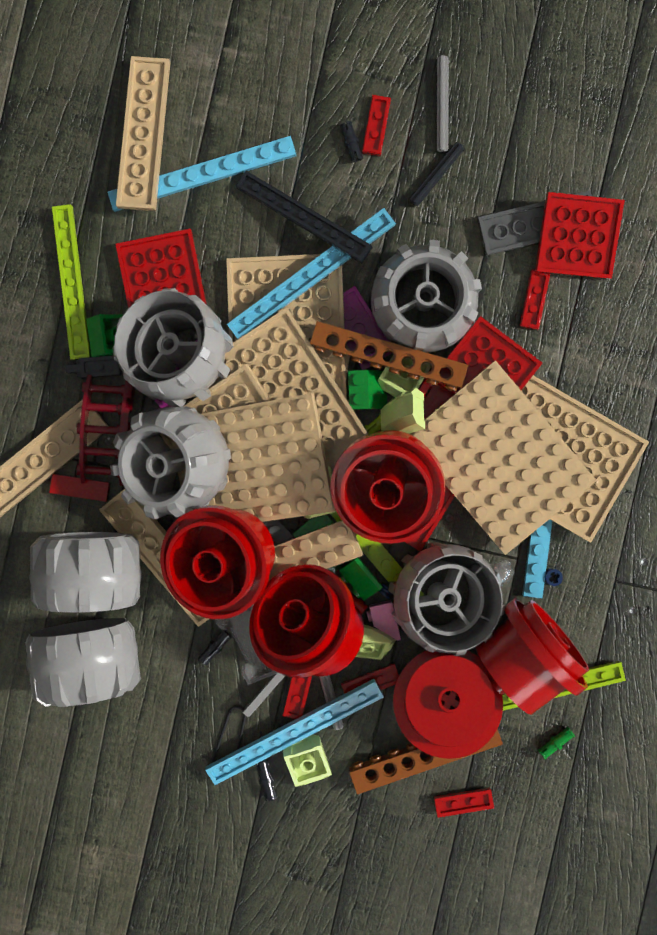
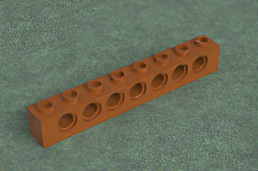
[310,321,468,391]
[349,729,503,794]

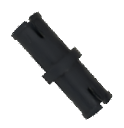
[340,121,363,163]
[198,629,232,665]
[256,759,277,801]

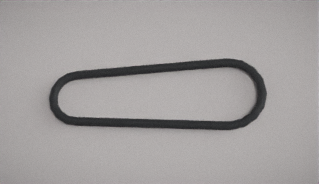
[212,706,246,763]

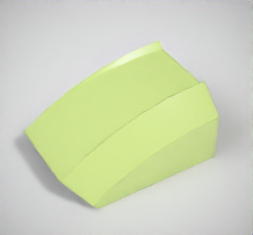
[378,355,431,397]
[381,388,425,434]
[356,625,396,660]
[283,734,332,787]

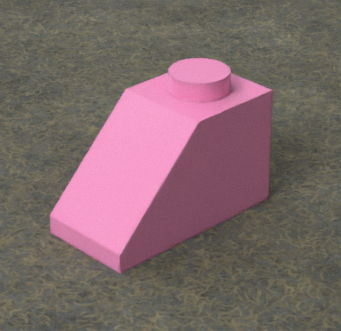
[366,600,401,641]

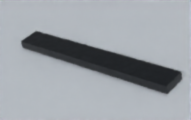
[236,171,373,264]

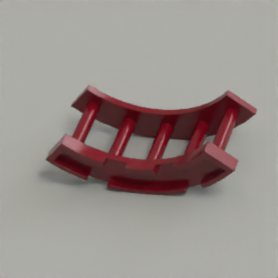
[77,374,135,486]

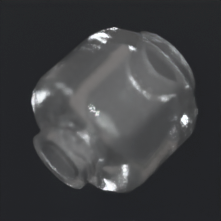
[491,559,515,589]

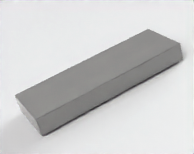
[243,672,285,717]

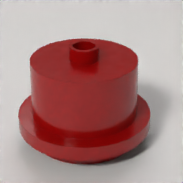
[330,430,445,543]
[160,505,275,619]
[249,564,364,678]
[476,598,589,715]
[393,650,503,759]

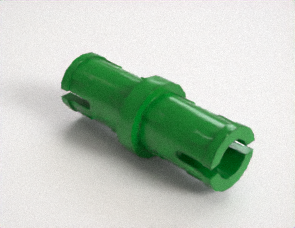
[538,726,575,760]

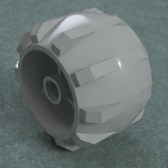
[371,239,482,352]
[113,288,233,407]
[110,406,231,519]
[29,532,142,612]
[388,542,505,656]
[25,618,141,707]

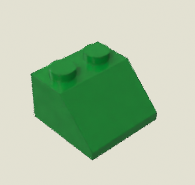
[86,314,124,357]
[348,370,387,410]
[339,557,383,600]

